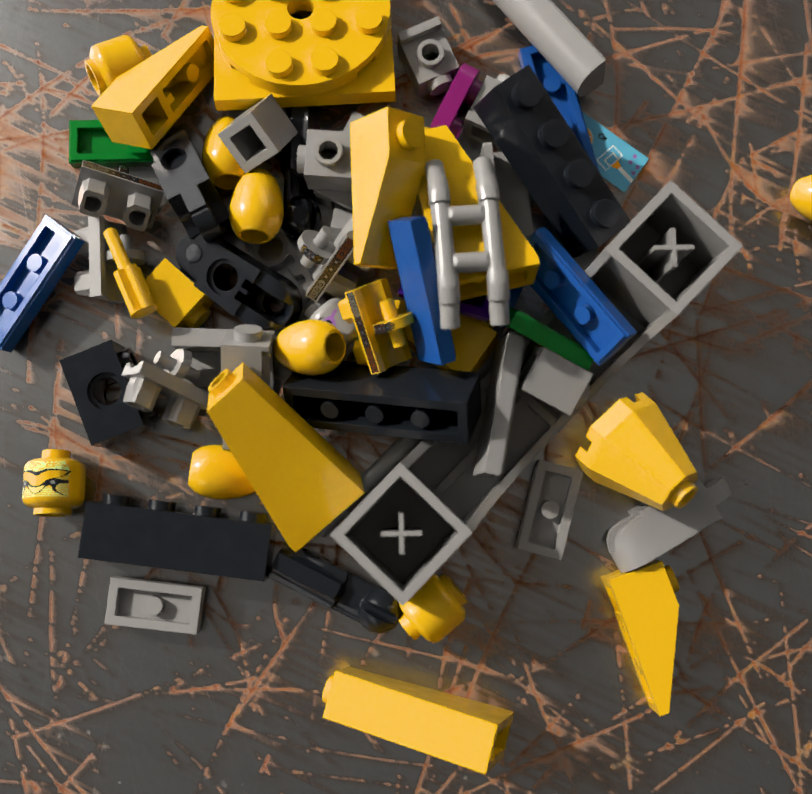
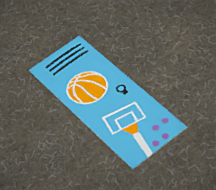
[583,112,649,192]

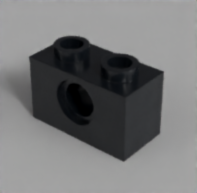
[59,340,156,448]

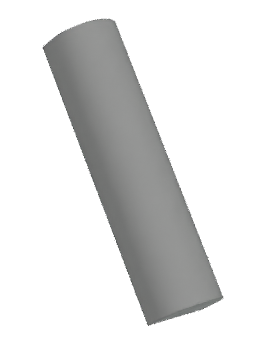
[492,0,606,96]

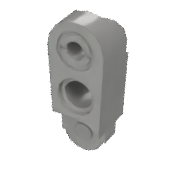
[606,476,733,573]

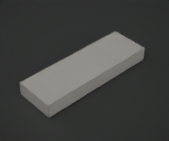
[473,333,526,479]

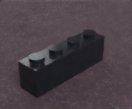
[473,65,631,258]
[282,361,482,444]
[78,493,277,581]

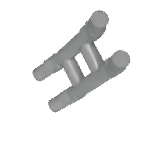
[425,156,510,329]

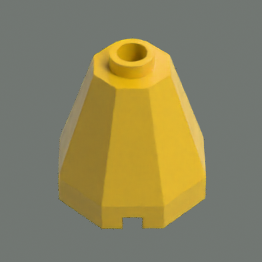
[575,392,698,511]

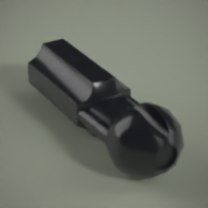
[281,106,322,239]
[268,541,403,634]

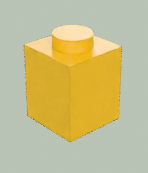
[145,258,214,328]

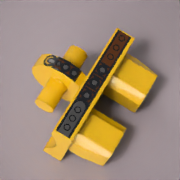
[338,278,415,374]

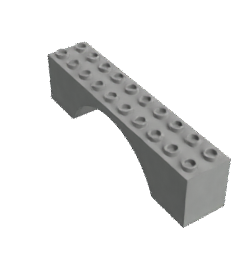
[330,180,743,606]

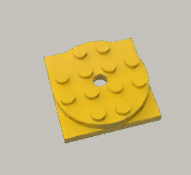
[211,0,396,111]

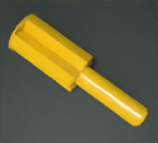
[103,227,158,319]

